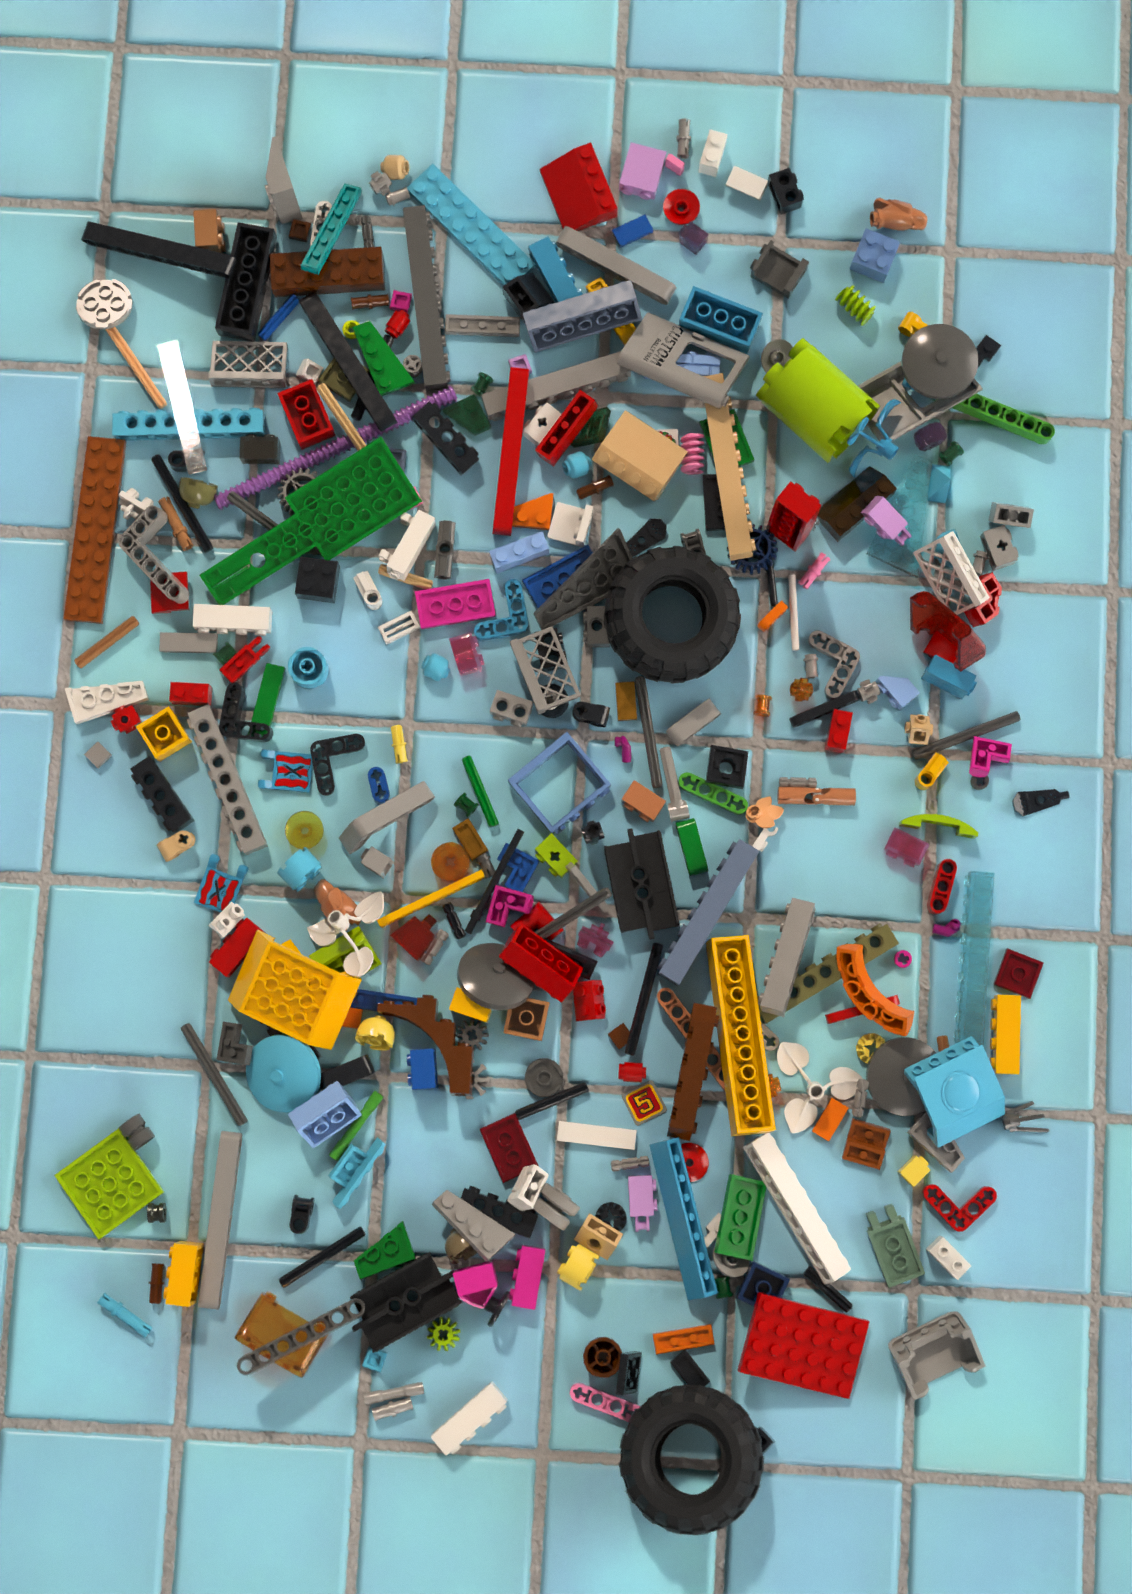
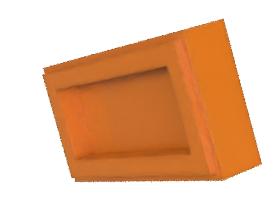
[812,1098,848,1141]

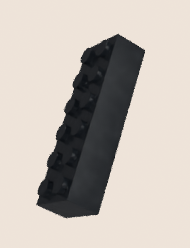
[215,222,277,342]

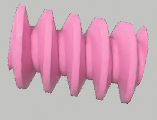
[680,433,704,475]

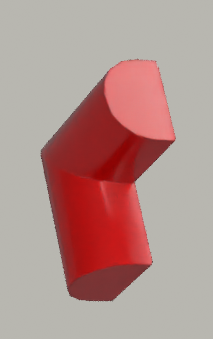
[510,901,564,941]

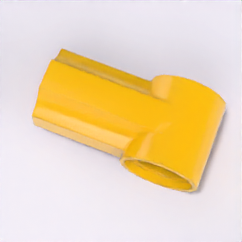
[898,312,928,337]
[915,753,949,790]

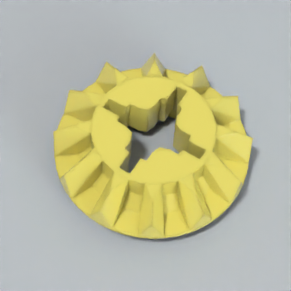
[856,1033,885,1064]

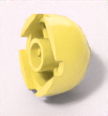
[355,1015,395,1051]

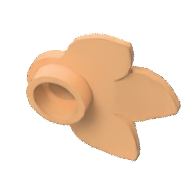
[745,797,784,828]

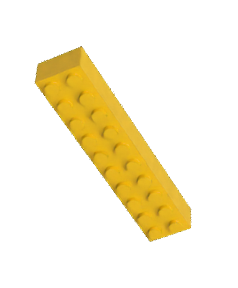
[706,935,776,1136]

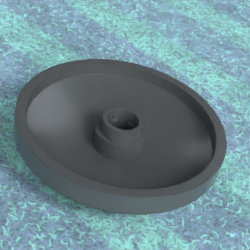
[901,324,978,399]
[457,943,534,1010]
[866,1037,936,1116]

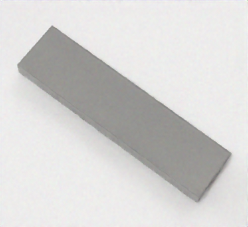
[445,314,520,337]

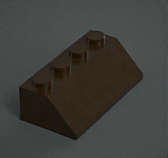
[816,466,897,542]

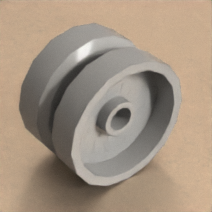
[533,1183,580,1231]

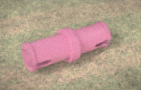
[798,552,831,590]

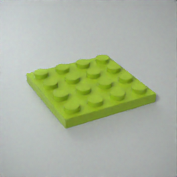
[54,1128,164,1240]

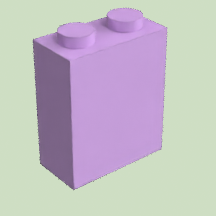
[619,143,666,200]

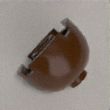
[583,1337,622,1378]

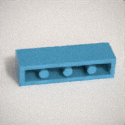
[528,236,583,303]

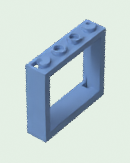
[508,732,611,835]

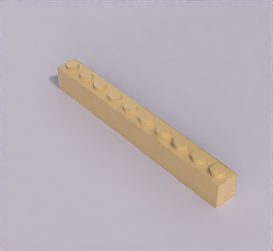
[704,373,756,561]

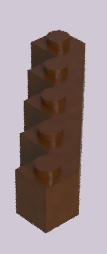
[667,1003,719,1141]

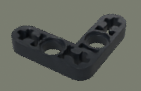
[219,683,273,742]
[310,734,365,796]

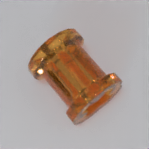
[753,695,772,717]

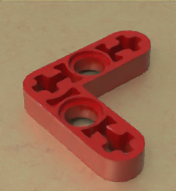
[922,1184,997,1232]

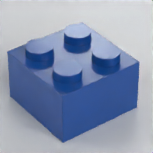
[407,1048,438,1090]

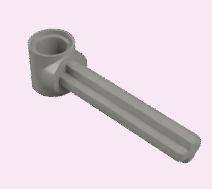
[660,747,690,822]

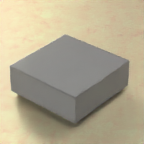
[84,741,112,769]

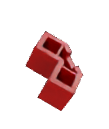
[964,572,1002,627]

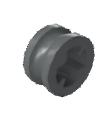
[970,776,989,790]

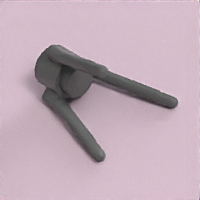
[1002,1101,1049,1132]

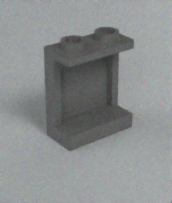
[750,240,809,299]

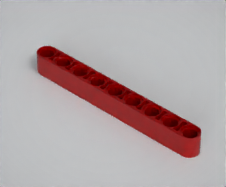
[492,367,529,536]

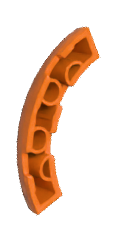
[836,944,914,1037]

